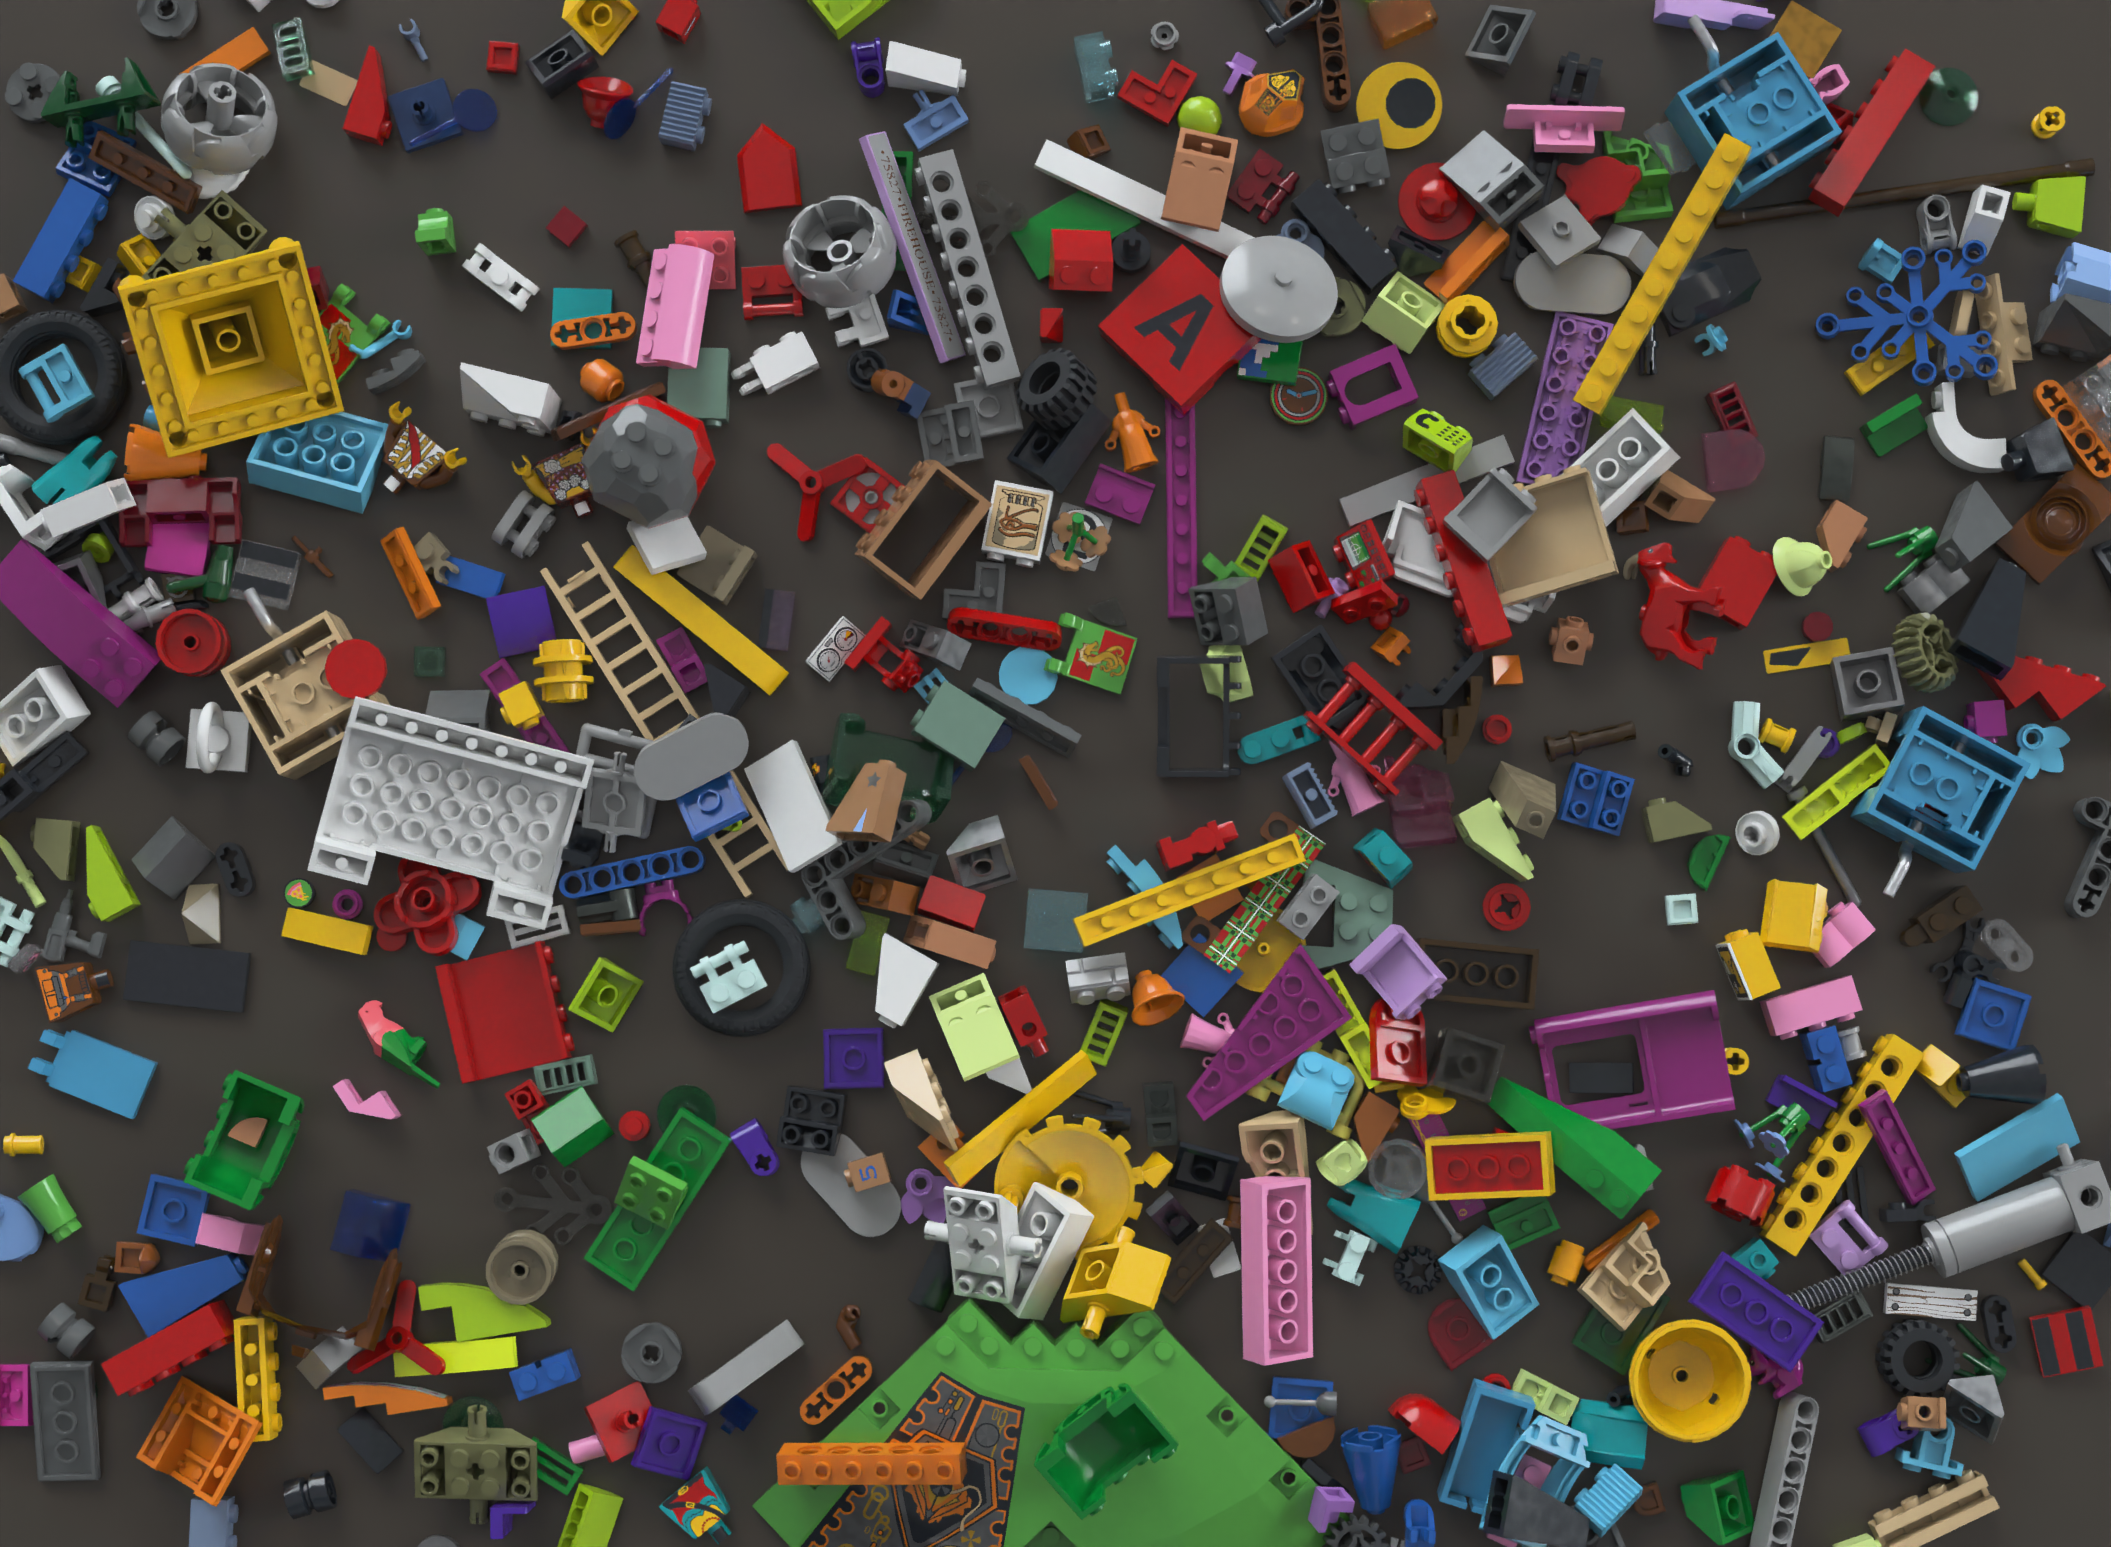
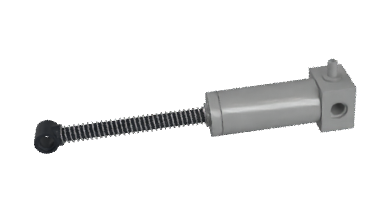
[1727,1143,2111,1339]

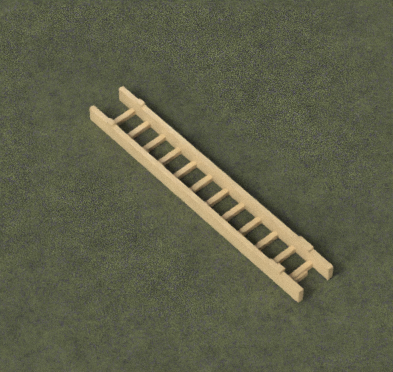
[540,541,789,898]

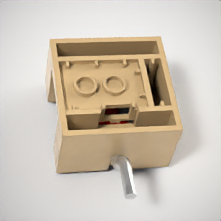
[220,587,390,780]

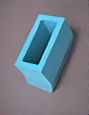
[450,913,485,960]

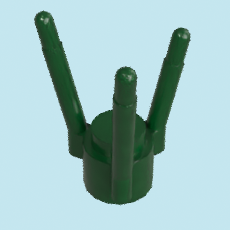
[1925,1322,2007,1386]

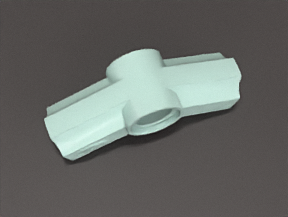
[1728,701,1784,789]

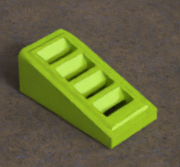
[1235,514,1288,582]
[1080,999,1128,1067]

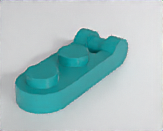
[1237,715,1321,765]

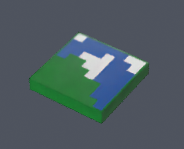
[1237,339,1303,386]

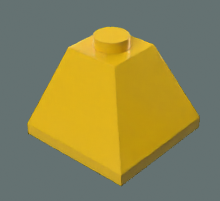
[562,0,639,56]

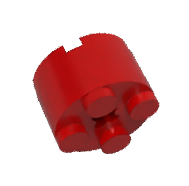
[1704,1164,1776,1227]

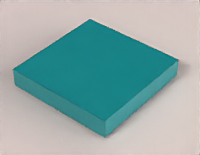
[551,288,614,350]

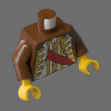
[383,401,467,495]

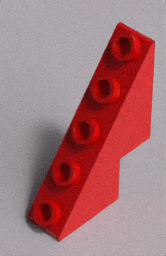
[1975,656,2106,722]

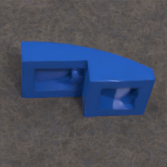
[436,556,506,599]

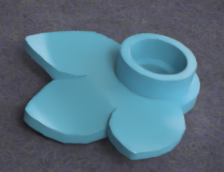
[2016,724,2071,779]

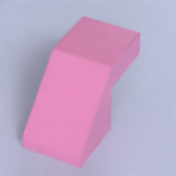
[333,1079,401,1120]
[195,1213,265,1256]

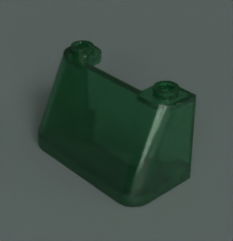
[822,713,954,824]

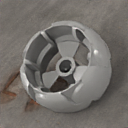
[160,63,278,175]
[783,195,897,308]

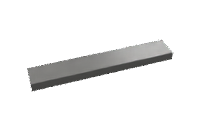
[1339,434,1515,528]

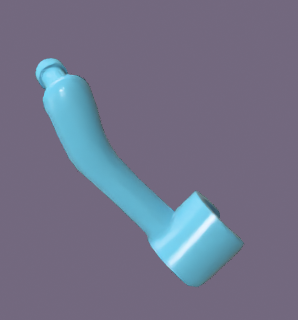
[349,320,412,359]

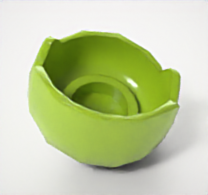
[1176,96,1222,135]

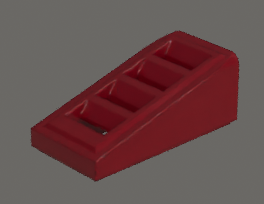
[1705,381,1758,449]

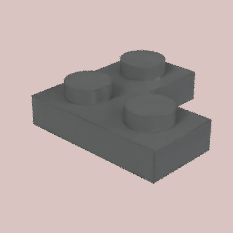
[942,561,1006,621]

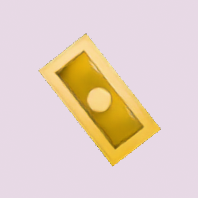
[117,234,161,277]

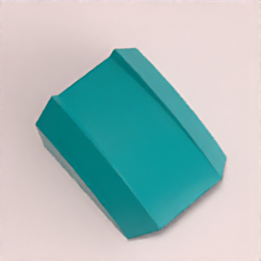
[1571,1399,1648,1470]

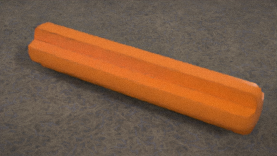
[1582,1209,1660,1272]

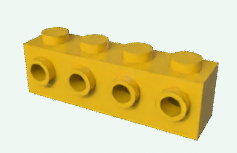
[233,1315,282,1442]

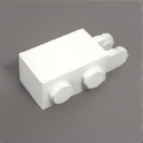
[731,331,820,396]

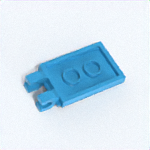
[28,1029,158,1119]

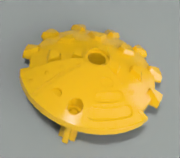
[994,1115,1144,1260]

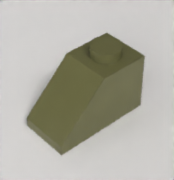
[1641,797,1712,844]
[30,818,81,882]

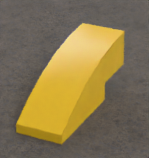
[281,907,374,955]

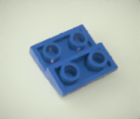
[55,121,137,197]
[1557,762,1635,836]

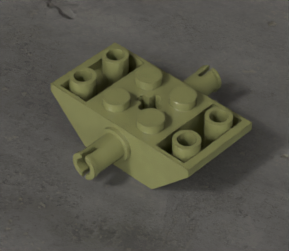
[142,190,268,280]
[414,1405,538,1525]

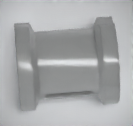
[1837,1026,1867,1061]

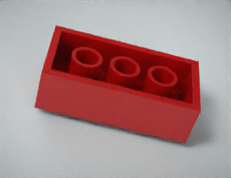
[101,1299,235,1397]

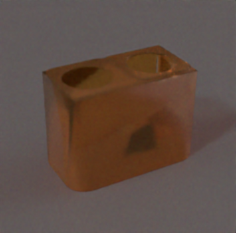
[1367,0,1439,50]

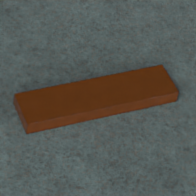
[88,130,203,214]
[550,382,667,441]

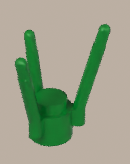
[1866,526,1938,592]

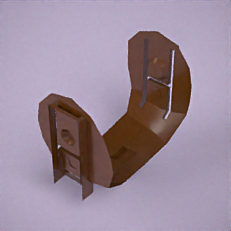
[236,1214,403,1359]

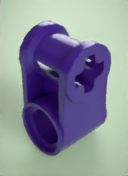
[850,37,885,98]
[730,1118,780,1176]
[1857,1408,1919,1457]

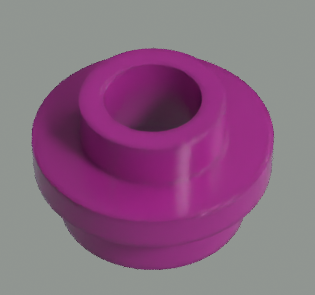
[332,889,363,919]

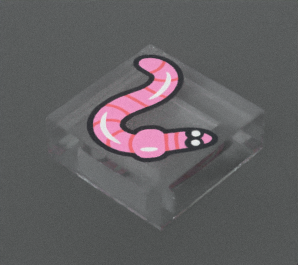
[8,944,43,973]

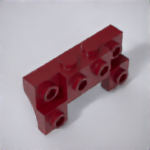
[119,475,243,547]

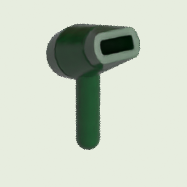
[166,545,233,603]

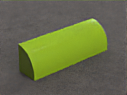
[557,1483,623,1547]

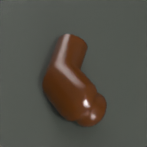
[836,1304,862,1351]

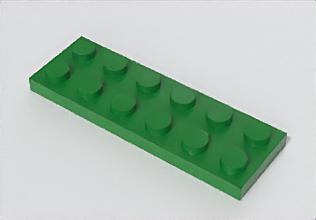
[583,1107,732,1291]

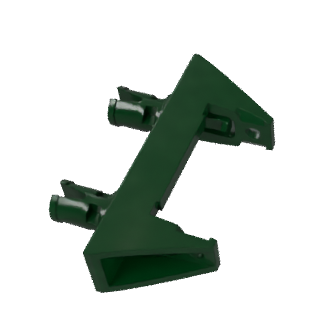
[41,57,161,148]

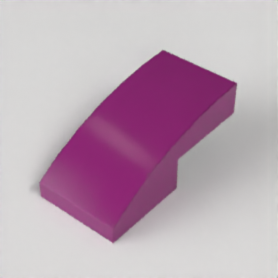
[656,626,707,693]

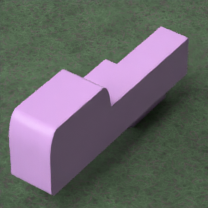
[1653,0,1775,30]

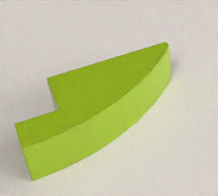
[418,1283,551,1342]

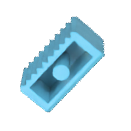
[1574,1463,1643,1537]

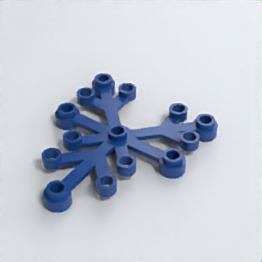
[1816,240,1998,387]

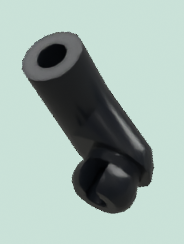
[1658,744,1694,777]
[1606,1385,1634,1407]

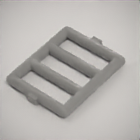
[575,723,657,839]

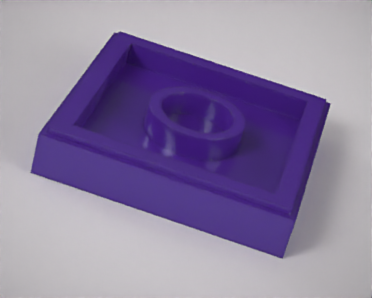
[823,1028,885,1089]
[631,1406,708,1481]

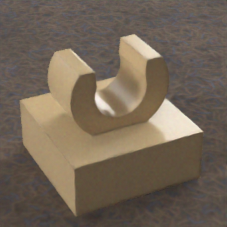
[1865,711,1898,748]

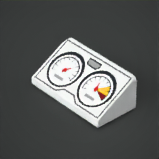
[805,616,866,682]

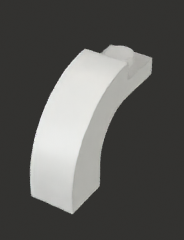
[1925,382,2007,473]

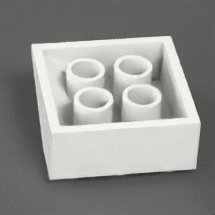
[460,362,562,437]

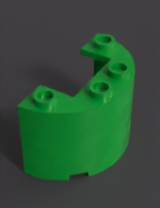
[183,1070,304,1211]
[1034,1383,1179,1520]

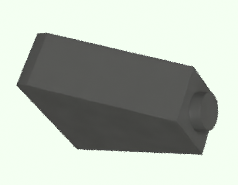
[1935,480,2013,573]

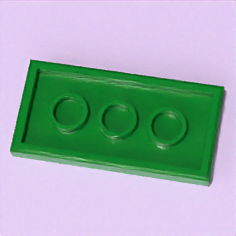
[1009,190,1141,282]

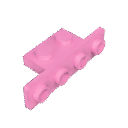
[1504,104,1625,153]

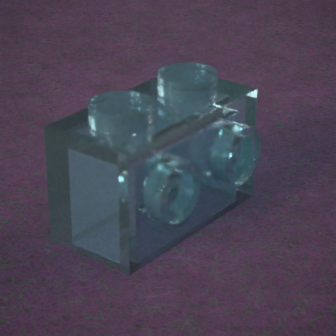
[1073,31,1119,103]

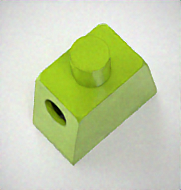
[2012,176,2086,239]

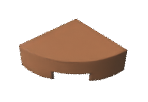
[228,1117,270,1148]

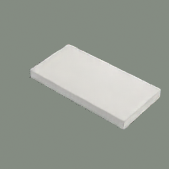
[744,740,843,873]

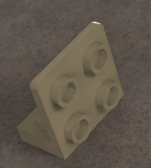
[677,526,758,606]

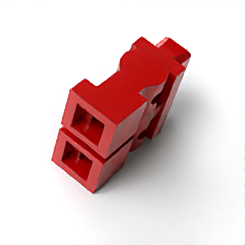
[1155,820,1238,872]

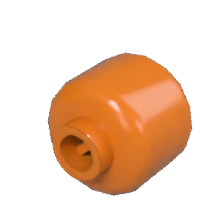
[580,359,624,403]

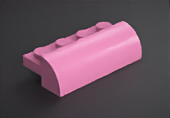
[636,244,714,369]

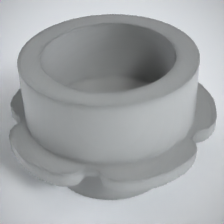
[1150,21,1179,50]

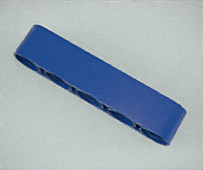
[559,846,706,899]

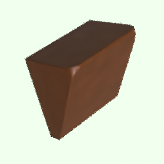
[1067,124,1111,160]

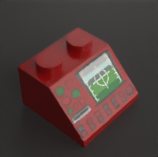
[1332,519,1395,590]

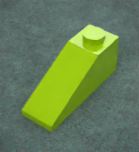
[86,825,141,922]

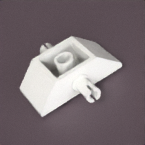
[924,1186,1042,1304]

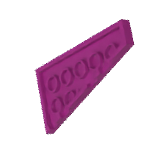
[1186,943,1352,1121]

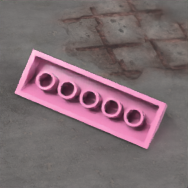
[1240,1176,1313,1366]

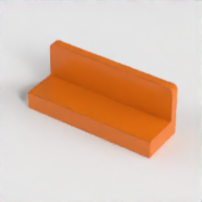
[1424,221,1510,305]

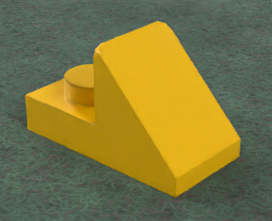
[1915,1044,1966,1108]

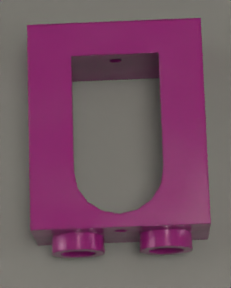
[1326,344,1419,430]

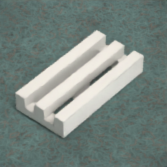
[504,905,571,949]

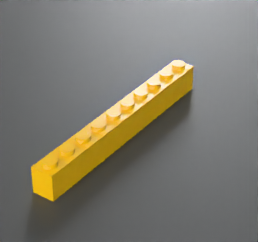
[1573,133,1752,416]

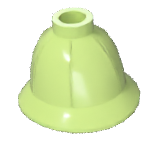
[1773,537,1832,596]

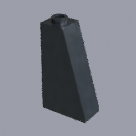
[1947,558,2026,681]
[1482,1470,1590,1547]

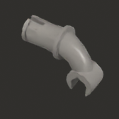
[123,598,177,635]

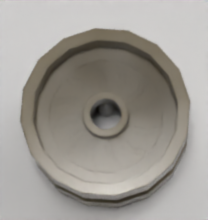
[486,1230,558,1305]

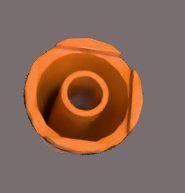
[124,424,208,481]

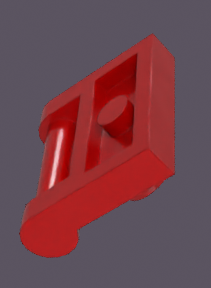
[741,265,804,320]

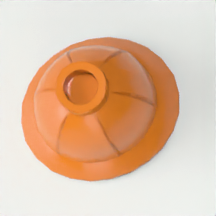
[1131,970,1185,1026]

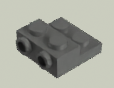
[1320,119,1390,194]

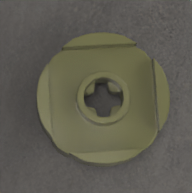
[1320,277,1366,338]

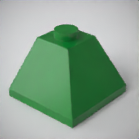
[1680,1470,1754,1545]

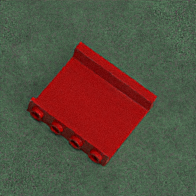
[435,941,575,1084]

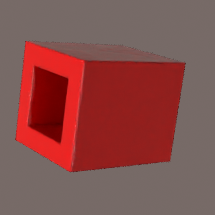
[656,0,701,44]

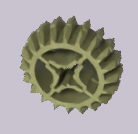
[1892,612,1959,693]

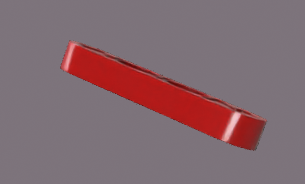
[947,607,1062,651]

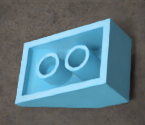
[1437,1225,1540,1340]

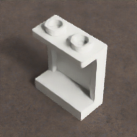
[0,464,69,551]

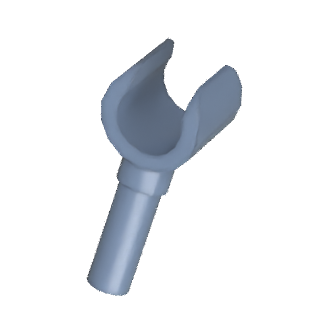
[399,19,428,62]

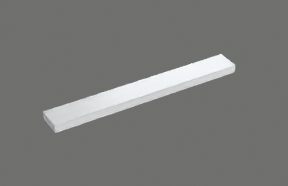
[1034,139,1255,259]

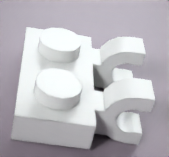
[825,294,889,348]

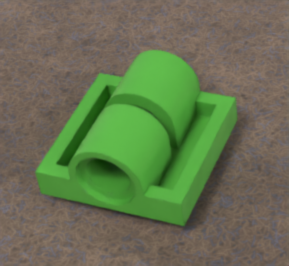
[614,1156,688,1230]

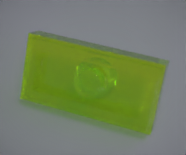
[846,911,890,976]

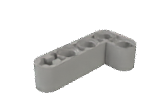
[688,1319,804,1415]

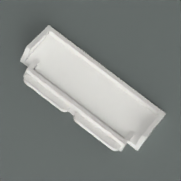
[1382,500,1557,623]

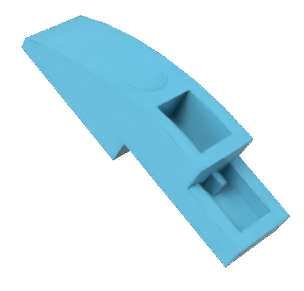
[1106,844,1183,950]

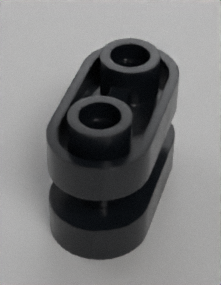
[1549,51,1603,106]

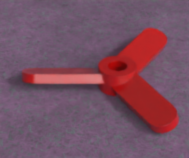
[767,443,867,542]
[347,1280,446,1375]

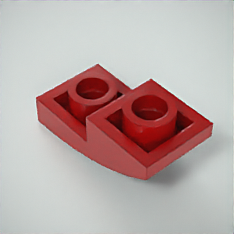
[504,1079,550,1146]

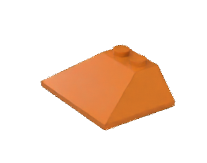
[136,1376,263,1507]

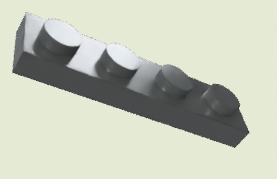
[968,677,1082,758]

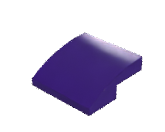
[486,586,557,659]

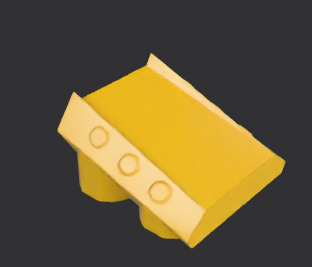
[1760,879,1828,953]

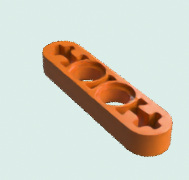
[2032,380,2111,480]

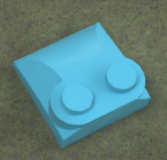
[1277,1051,1355,1131]

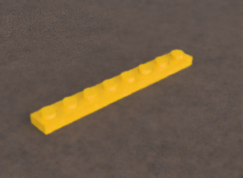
[1072,833,1306,948]

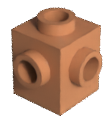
[1549,616,1594,666]

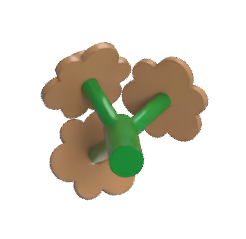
[1049,512,1111,572]

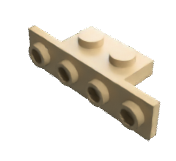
[1973,273,2033,396]

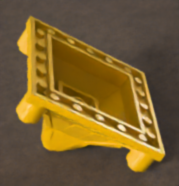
[117,237,344,458]

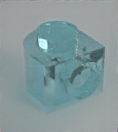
[789,896,825,935]

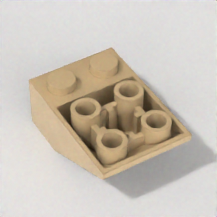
[884,1049,960,1152]

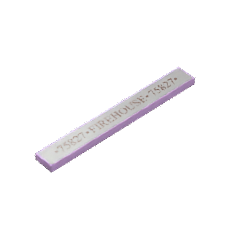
[859,131,966,364]

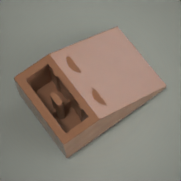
[1161,127,1238,232]

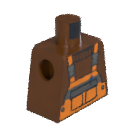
[35,962,114,1023]

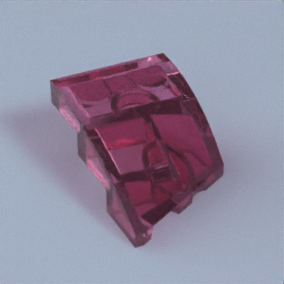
[1384,756,1457,848]

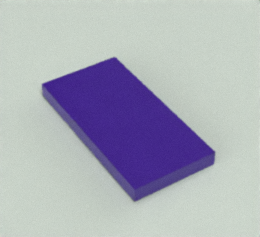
[1688,1251,1825,1373]

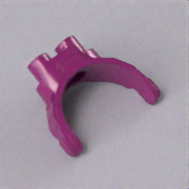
[639,879,694,937]

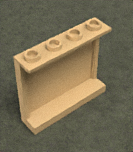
[1489,465,1619,608]

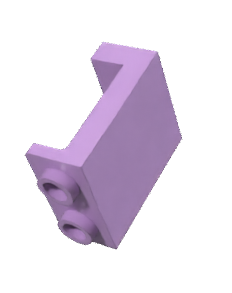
[1349,924,1447,1020]

